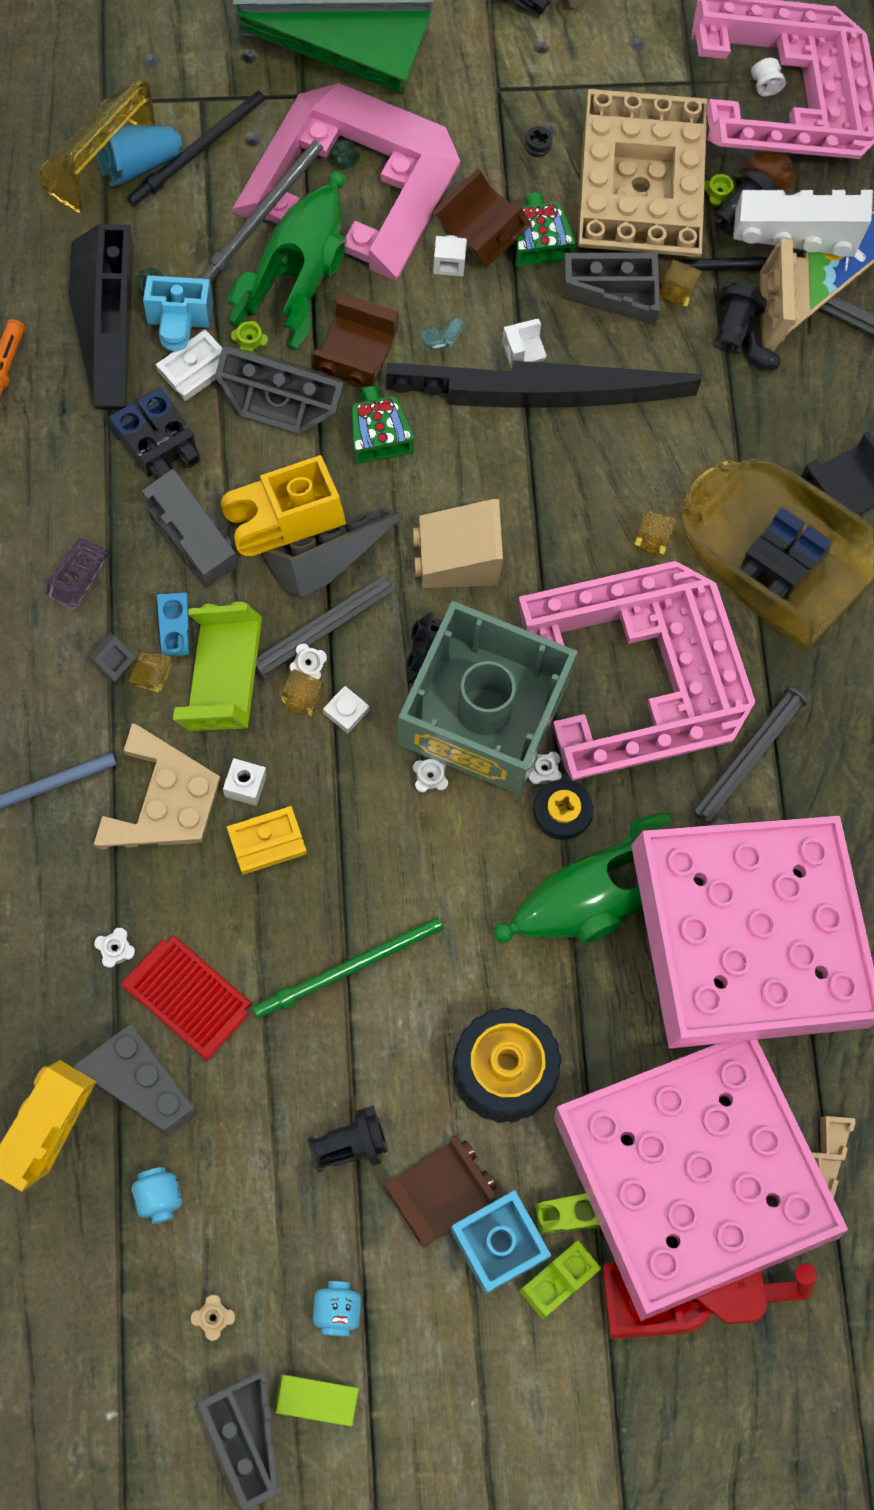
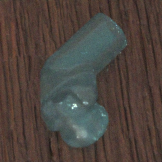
[422,316,466,349]

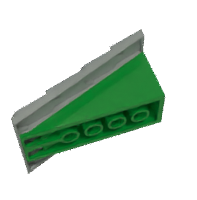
[233,0,435,95]

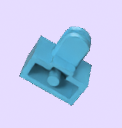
[143,275,213,351]

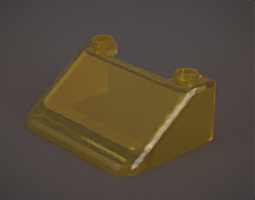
[40,79,156,214]

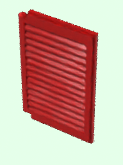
[120,935,252,1061]

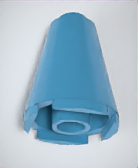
[94,124,182,187]

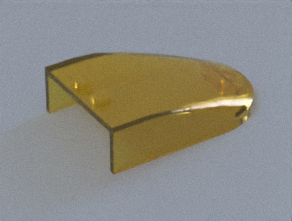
[683,458,874,651]

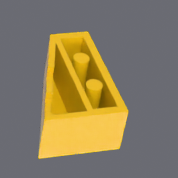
[0,1060,96,1191]

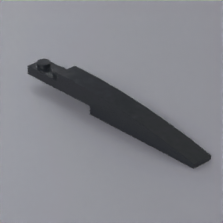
[386,361,702,408]

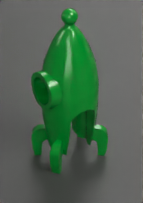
[227,171,347,350]
[493,812,703,945]

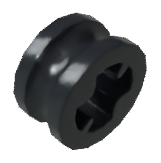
[524,126,553,157]

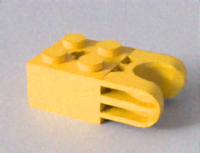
[220,455,346,556]

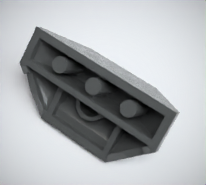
[215,345,345,434]

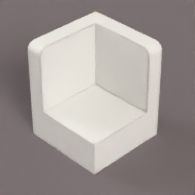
[502,319,546,369]

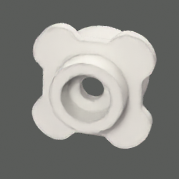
[290,644,327,681]
[529,752,562,784]
[413,759,448,792]
[94,928,135,968]

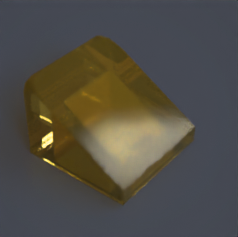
[129,653,172,693]

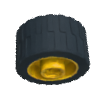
[452,1008,562,1123]

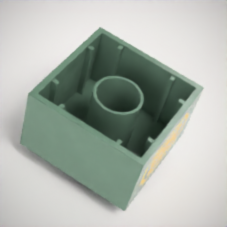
[397,600,578,796]

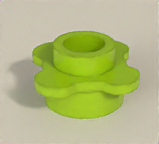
[704,174,735,206]
[231,321,268,351]

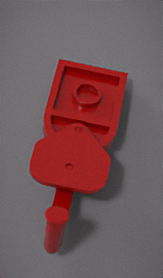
[602,1263,817,1340]

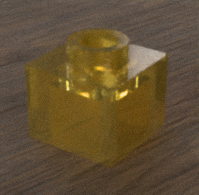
[660,260,701,307]
[634,509,677,555]
[281,669,324,716]

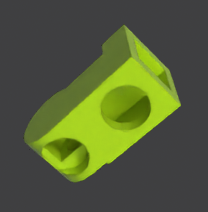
[534,1193,601,1235]

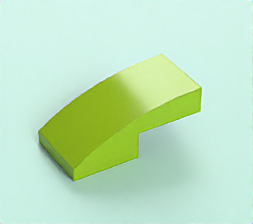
[519,1240,602,1320]
[273,1375,359,1427]

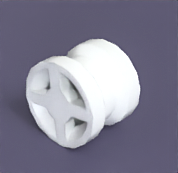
[751,58,786,96]

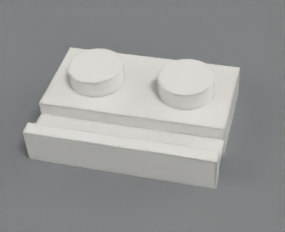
[156,330,222,401]

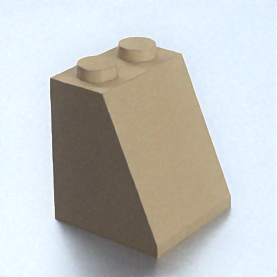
[413,499,503,588]

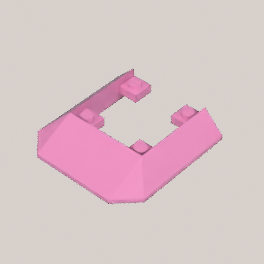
[691,0,874,159]
[232,83,460,281]
[518,561,755,781]

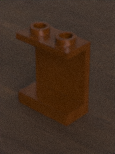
[433,169,532,267]
[313,293,399,388]
[384,1136,497,1249]

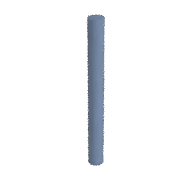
[0,753,117,809]

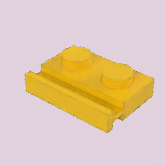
[227,806,307,875]

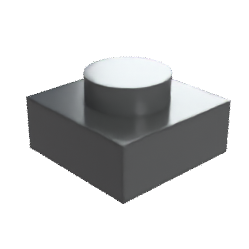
[88,634,136,682]

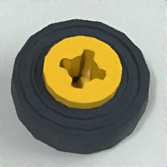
[533,779,594,840]

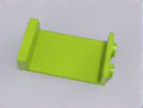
[173,602,262,731]

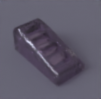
[46,537,109,609]

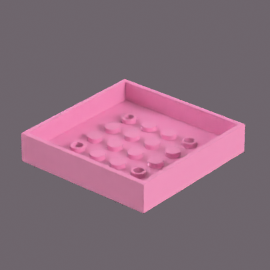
[631,816,874,1048]
[553,1040,848,1321]

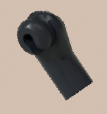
[744,331,781,371]

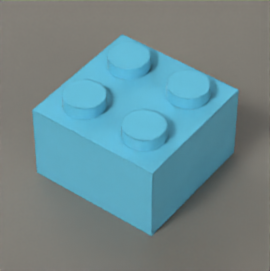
[450,1190,551,1295]

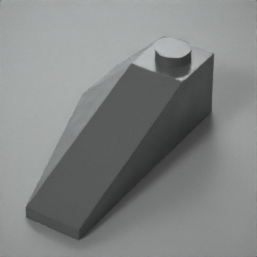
[261,507,401,597]

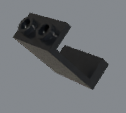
[800,431,874,529]

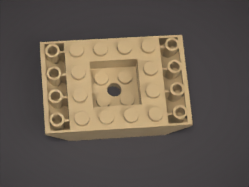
[577,89,707,257]

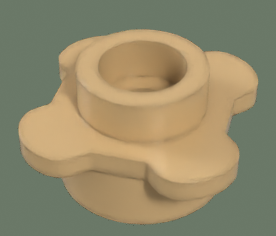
[191,1295,235,1341]

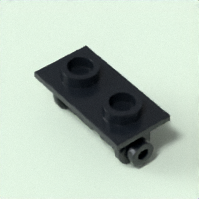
[406,612,442,683]

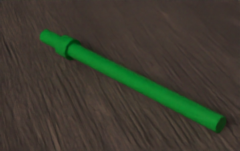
[251,917,444,1019]

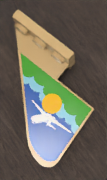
[760,211,874,352]

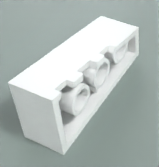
[733,190,873,257]

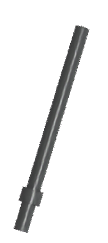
[198,139,324,283]

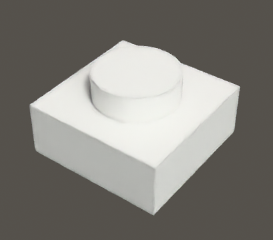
[323,686,370,734]

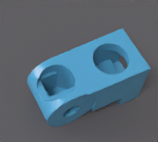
[157,593,190,657]

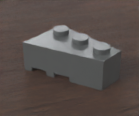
[561,253,660,325]
[142,468,237,588]
[73,1024,197,1136]
[194,1369,278,1510]

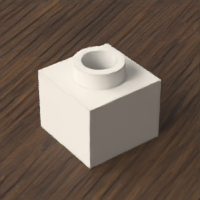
[433,235,467,277]
[223,758,267,806]

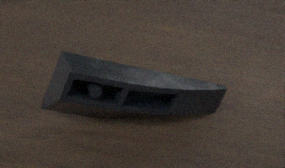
[69,224,134,409]

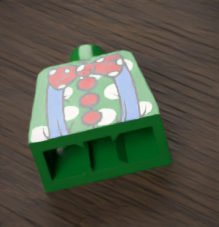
[515,193,575,267]
[352,386,414,465]

